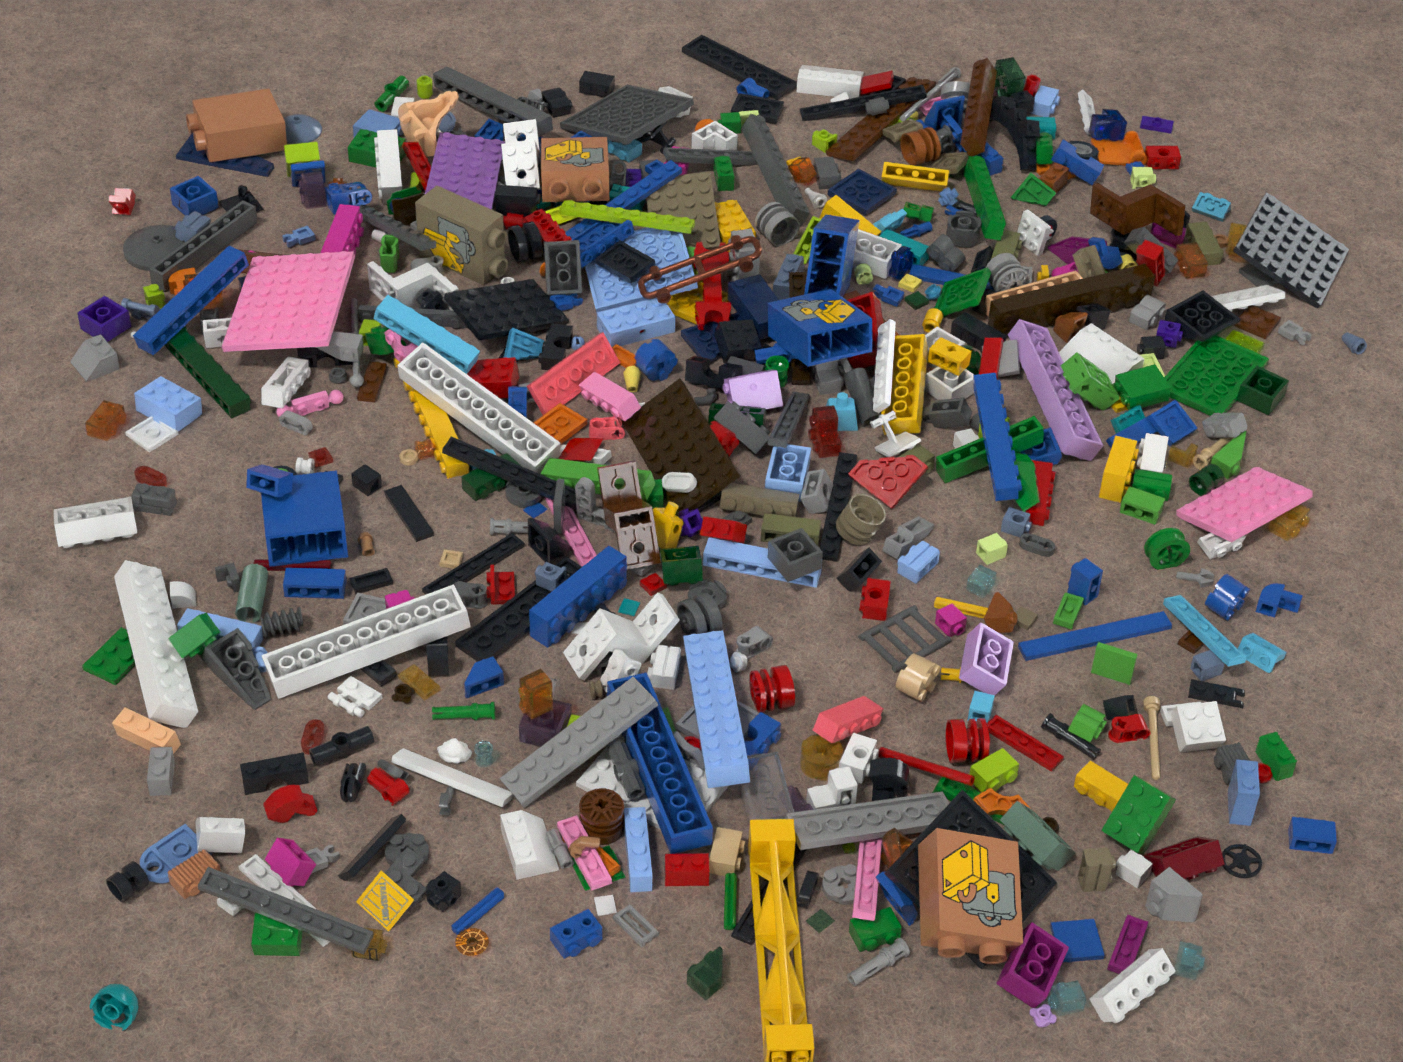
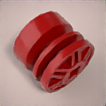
[749,665,795,713]
[945,718,990,763]

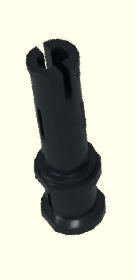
[1041,713,1101,760]

